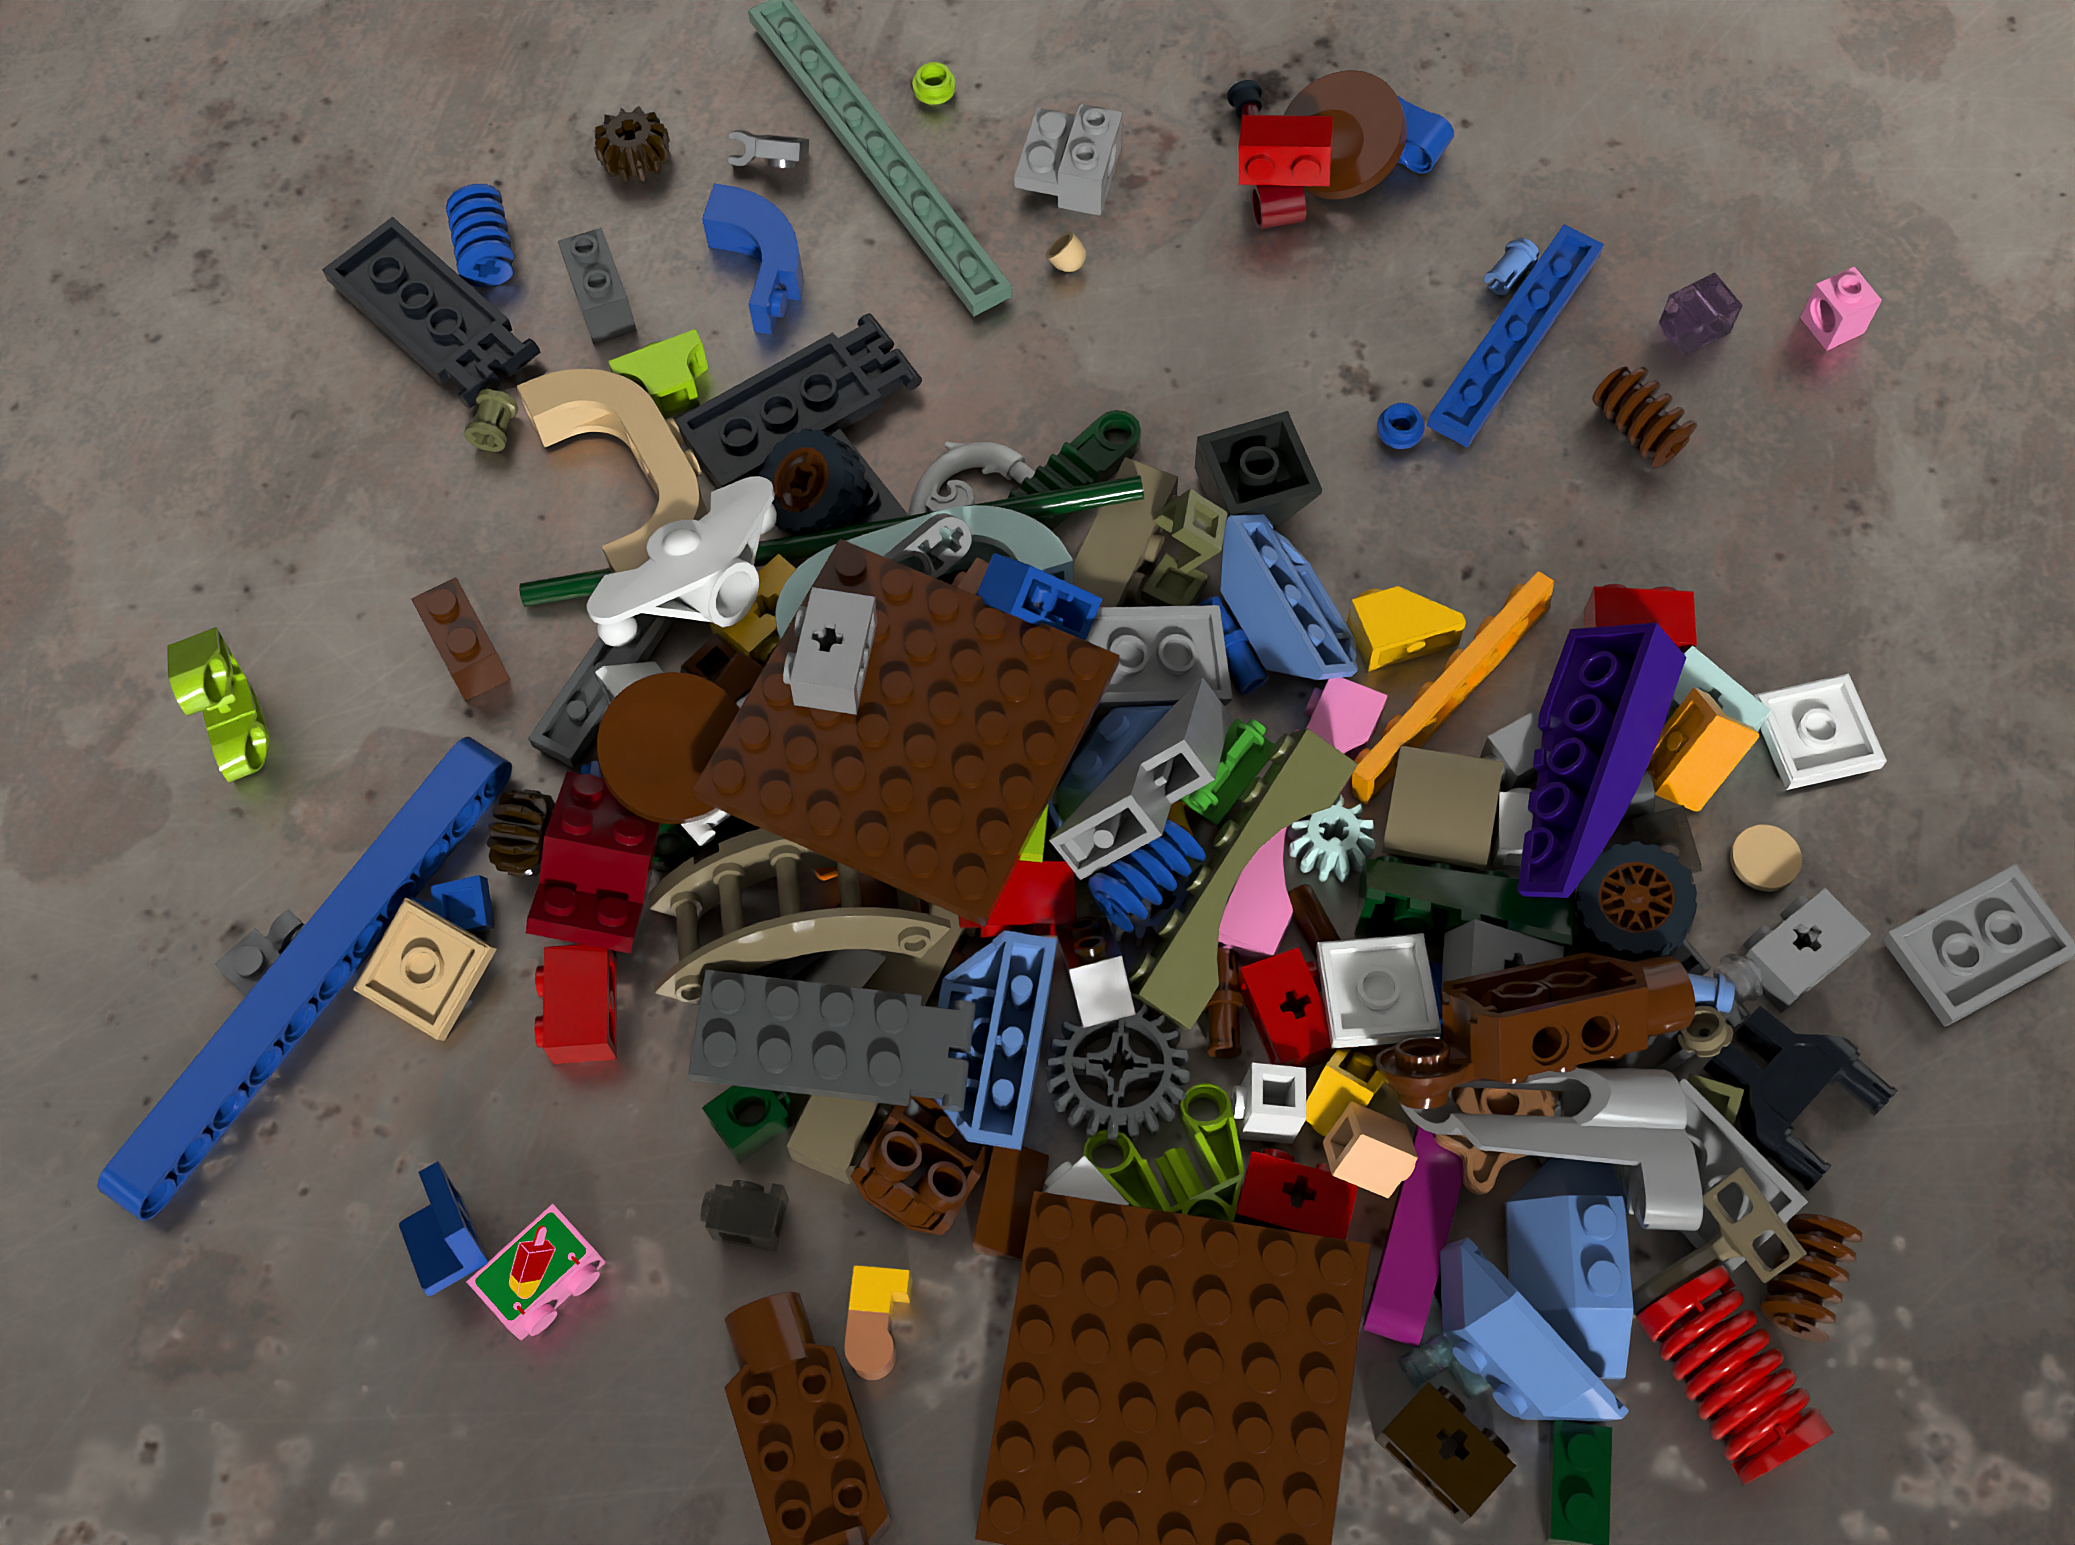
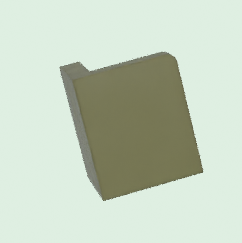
[1154,489,1228,573]

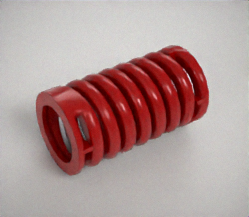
[1636,1265,1834,1486]

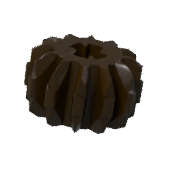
[594,106,670,184]
[486,789,556,877]

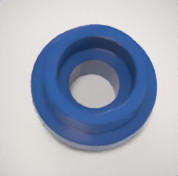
[1377,403,1425,449]

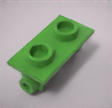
[1180,718,1275,827]

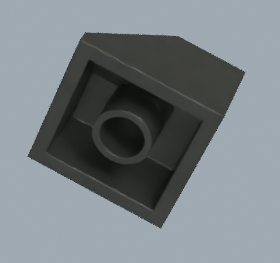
[1194,411,1322,530]

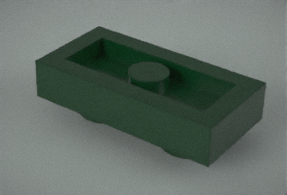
[1546,1420,1612,1545]

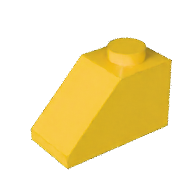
[1346,586,1466,672]
[1305,1044,1390,1137]

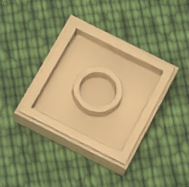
[353,898,497,1041]

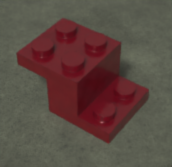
[525,771,662,954]

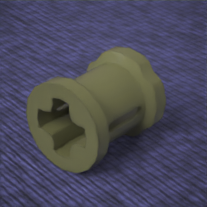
[464,389,518,452]

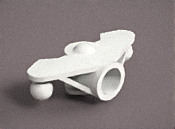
[586,476,777,648]

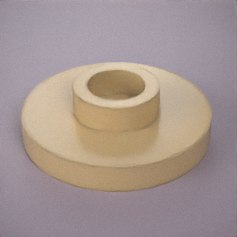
[1730,824,1802,892]

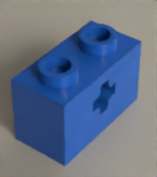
[976,553,1103,640]

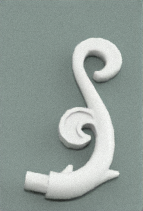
[908,441,1035,515]

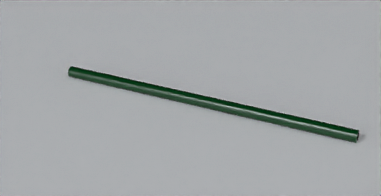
[519,475,1144,607]

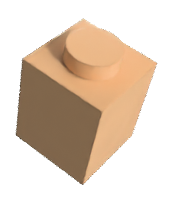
[1323,1101,1418,1199]

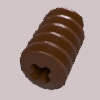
[1592,366,1697,469]
[1760,1213,1863,1342]

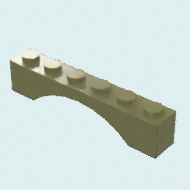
[1128,728,1358,1030]

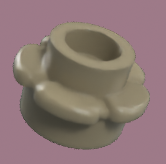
[1678,1006,1733,1058]

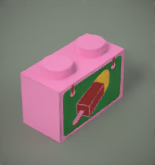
[466,1203,606,1341]

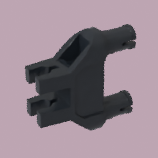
[1703,1006,1898,1191]

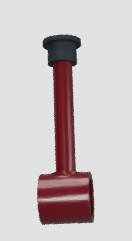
[1227,80,1306,229]

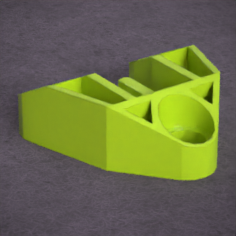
[167,627,271,782]
[1083,1083,1245,1222]

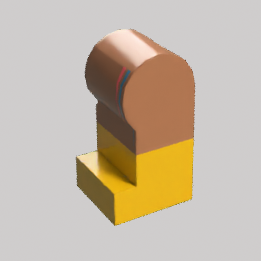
[844,1265,913,1381]

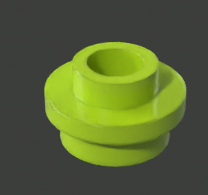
[912,62,956,104]

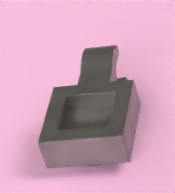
[728,130,809,168]
[215,909,305,997]

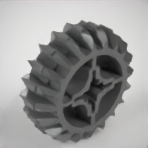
[1045,1003,1191,1144]

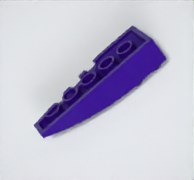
[1518,623,1687,898]

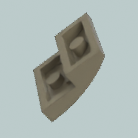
[1382,745,1504,870]

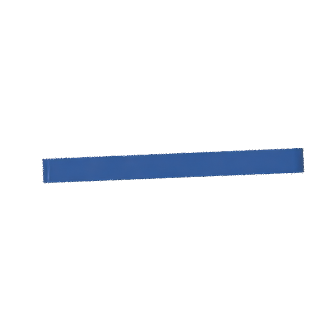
[97,737,512,1221]

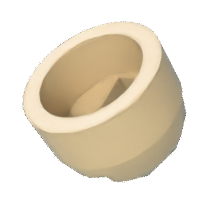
[1046,231,1086,272]

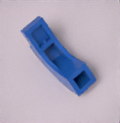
[702,183,804,334]

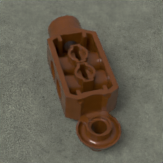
[1375,952,1695,1109]
[724,1292,893,1545]

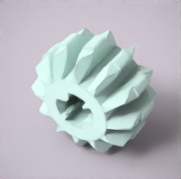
[1287,794,1376,884]

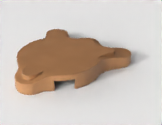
[1434,1087,1561,1195]

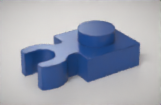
[398,875,495,933]

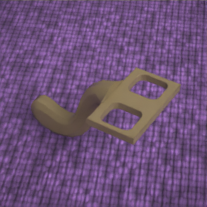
[1632,1167,1807,1319]

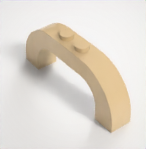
[516,369,707,574]

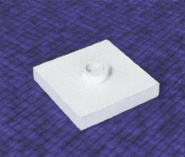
[1754,673,1887,790]
[1316,933,1441,1049]

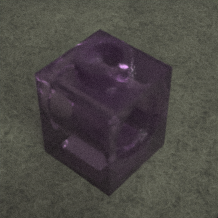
[1659,273,1743,355]

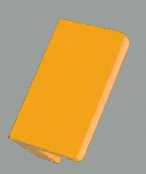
[1647,687,1759,812]

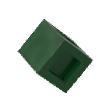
[702,1086,792,1164]

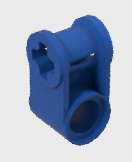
[1397,96,1454,173]

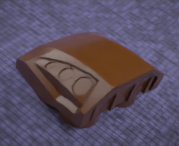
[850,1096,993,1236]

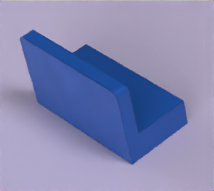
[399,1161,489,1296]

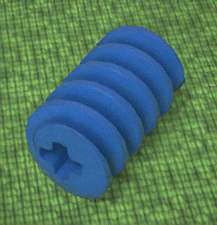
[446,184,514,288]
[1088,819,1206,932]

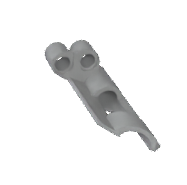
[1400,1066,1703,1231]

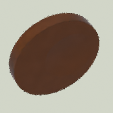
[1284,70,1407,199]
[597,672,740,824]

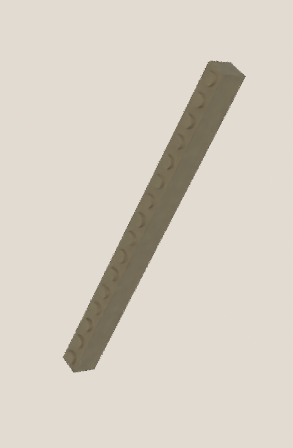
[786,457,1179,1185]

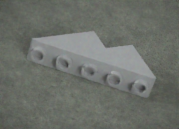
[1049,677,1231,880]

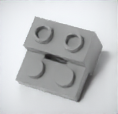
[1014,103,1123,216]

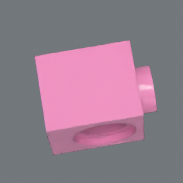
[1800,266,1882,351]

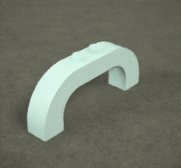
[776,505,1074,641]

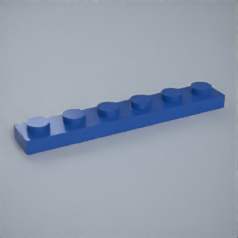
[1427,224,1604,448]

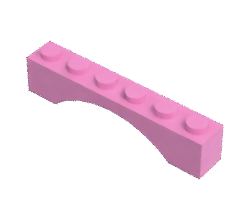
[1218,678,1388,965]

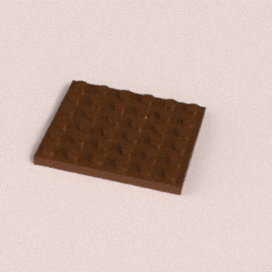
[692,539,1120,927]
[975,1191,1371,1545]

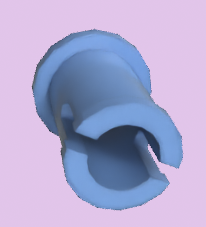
[1484,238,1539,296]
[1687,973,1735,1013]

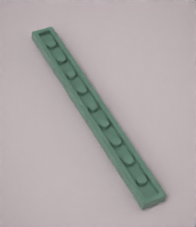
[748,0,1012,317]

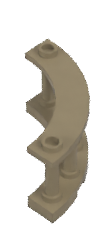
[649,828,951,1006]

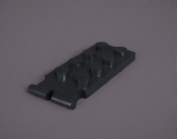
[322,217,541,409]
[674,313,922,489]

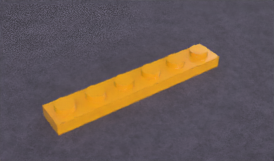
[1351,571,1554,807]

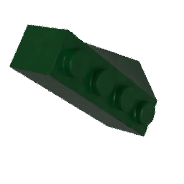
[1354,856,1576,957]

